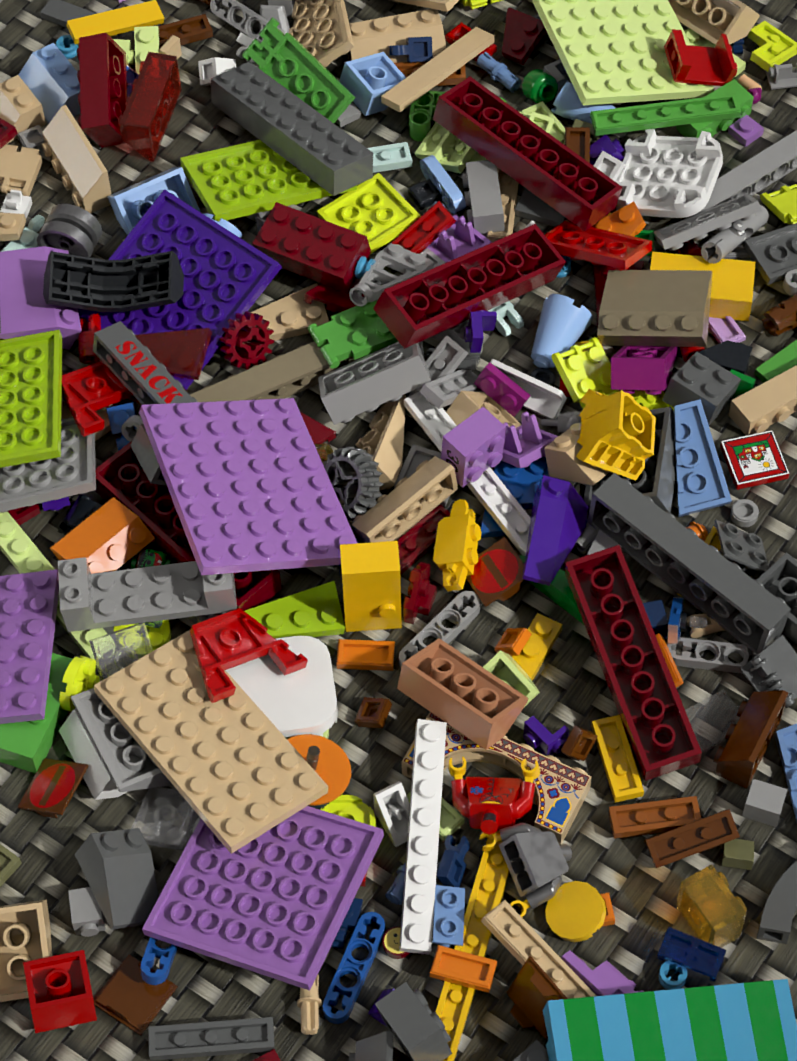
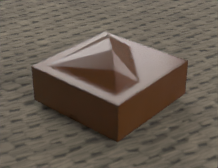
[355,697,392,728]
[561,725,598,761]

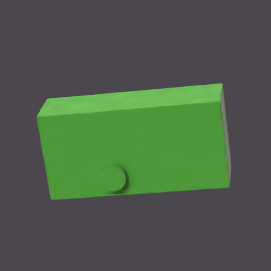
[0,653,73,774]

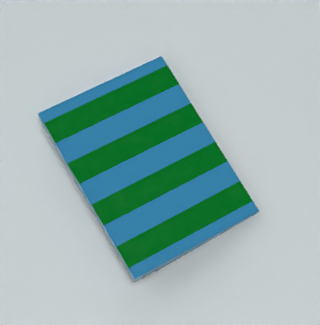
[543,979,797,1061]

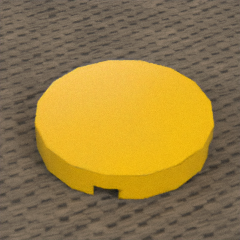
[545,881,606,942]

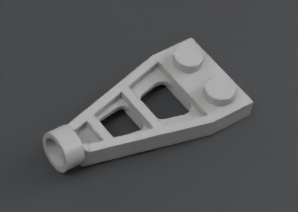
[349,243,435,307]

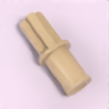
[297,975,322,1035]

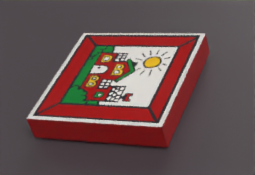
[720,430,789,490]

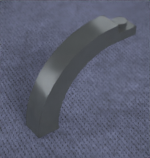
[756,861,797,944]

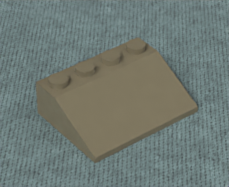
[597,270,713,347]

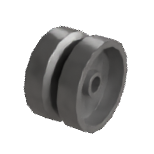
[37,204,102,257]

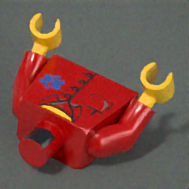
[449,757,540,835]

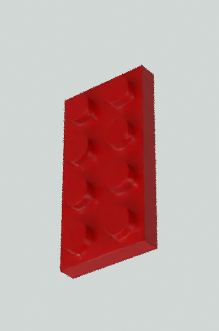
[545,221,652,271]

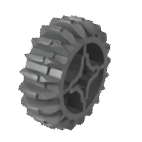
[322,447,384,521]

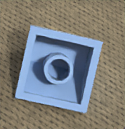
[339,52,406,116]

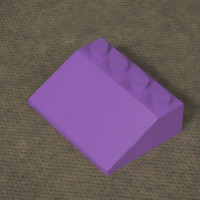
[0,246,81,350]

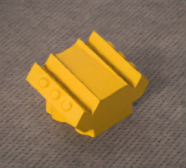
[576,389,656,481]

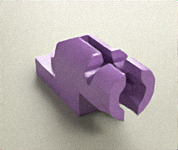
[561,950,644,996]

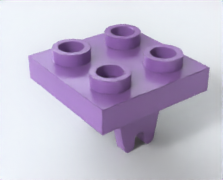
[423,214,492,263]
[501,411,558,468]

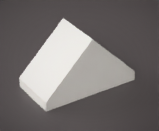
[373,781,410,847]

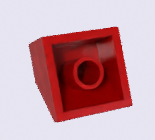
[23,950,97,1033]

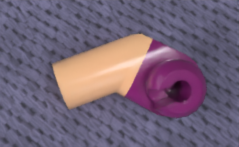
[737,74,762,104]

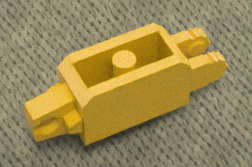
[433,499,481,591]

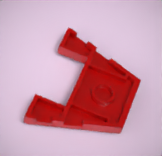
[62,361,134,437]
[190,608,308,703]

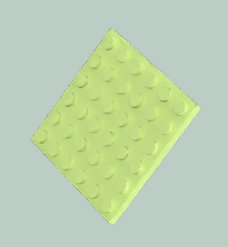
[532,0,715,106]

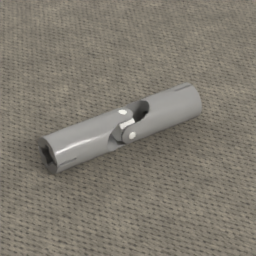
[701,204,769,264]

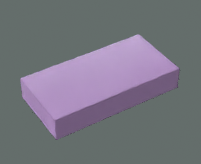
[708,316,746,343]

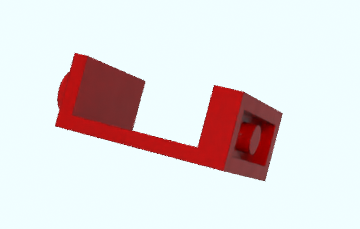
[664,29,737,86]

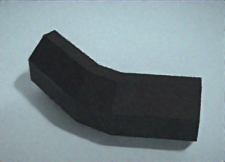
[43,251,184,312]

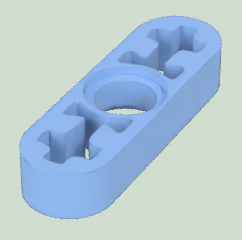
[420,155,466,214]

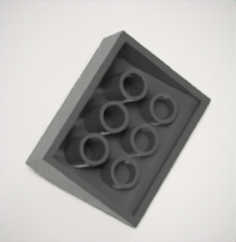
[584,407,676,512]

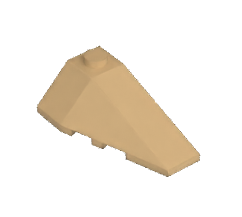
[356,394,406,491]

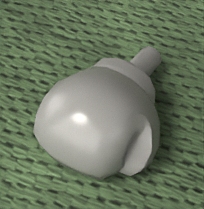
[541,411,581,433]

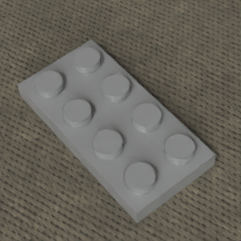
[653,193,761,251]

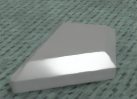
[259,5,289,34]

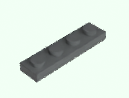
[148,1017,275,1061]

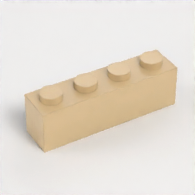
[729,365,797,436]

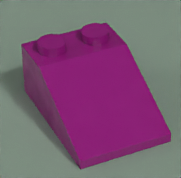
[611,346,677,395]

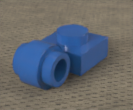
[106,402,137,451]

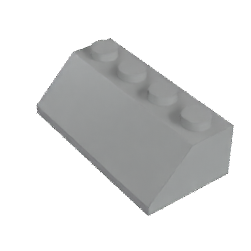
[318,342,431,425]

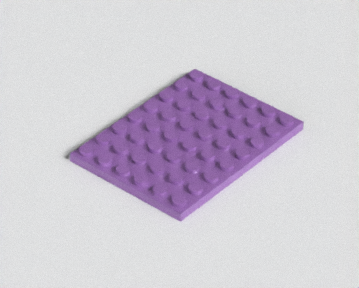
[139,398,357,575]

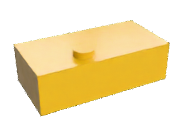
[650,251,756,321]
[340,541,402,632]

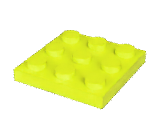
[317,173,421,254]

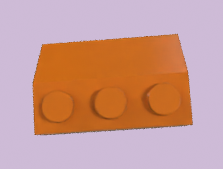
[50,497,155,574]

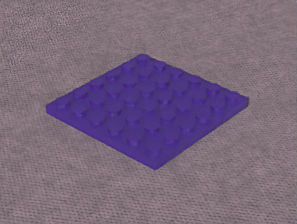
[78,189,282,390]

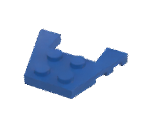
[481,457,587,538]

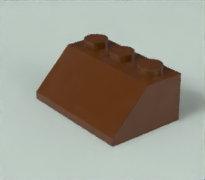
[713,690,789,789]

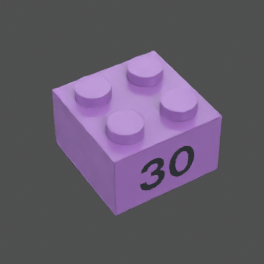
[441,407,506,488]

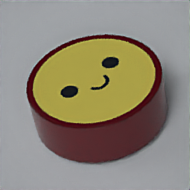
[383,926,410,959]

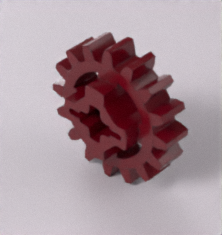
[219,311,275,370]

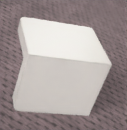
[198,57,236,86]

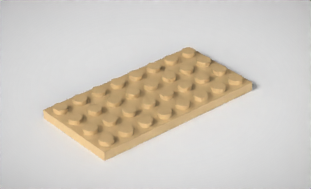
[94,630,329,854]

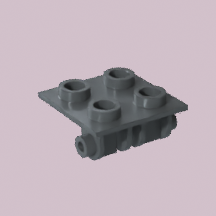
[714,520,769,579]
[740,635,797,708]

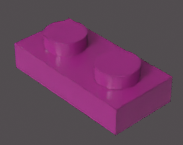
[473,362,531,417]

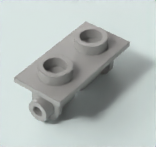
[766,63,797,90]

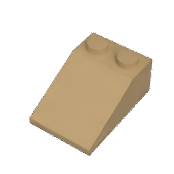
[0,899,52,1002]

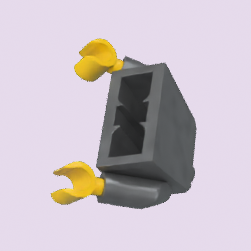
[479,823,572,917]

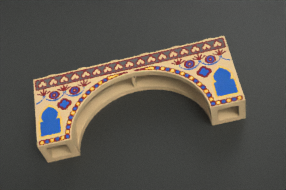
[402,712,592,845]

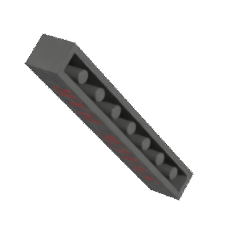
[93,321,198,405]

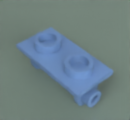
[432,885,465,948]

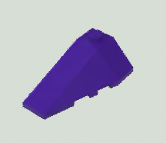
[522,475,588,586]

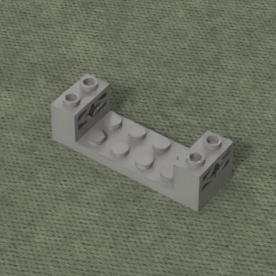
[58,557,237,632]

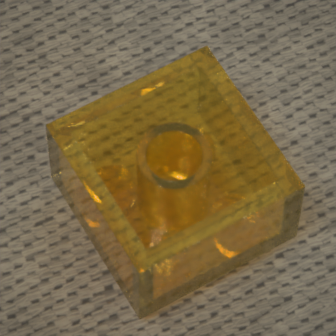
[676,864,747,955]

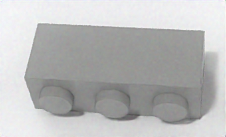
[462,160,505,234]

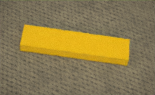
[66,0,165,44]

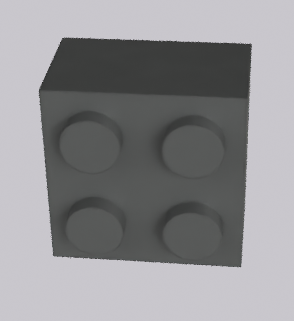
[662,352,741,425]
[375,982,452,1061]

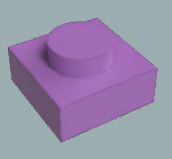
[728,115,764,147]

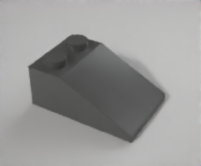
[75,828,159,930]

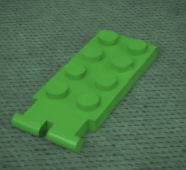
[242,17,356,123]
[307,300,398,369]

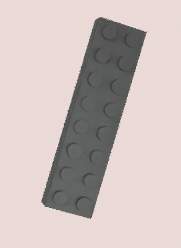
[211,62,373,196]
[587,473,791,655]

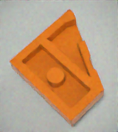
[592,201,646,237]

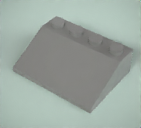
[71,688,173,792]

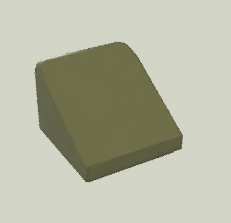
[722,839,754,870]

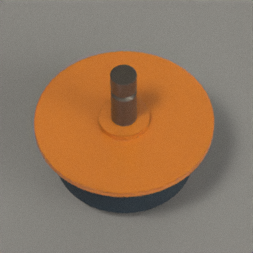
[287,734,351,810]

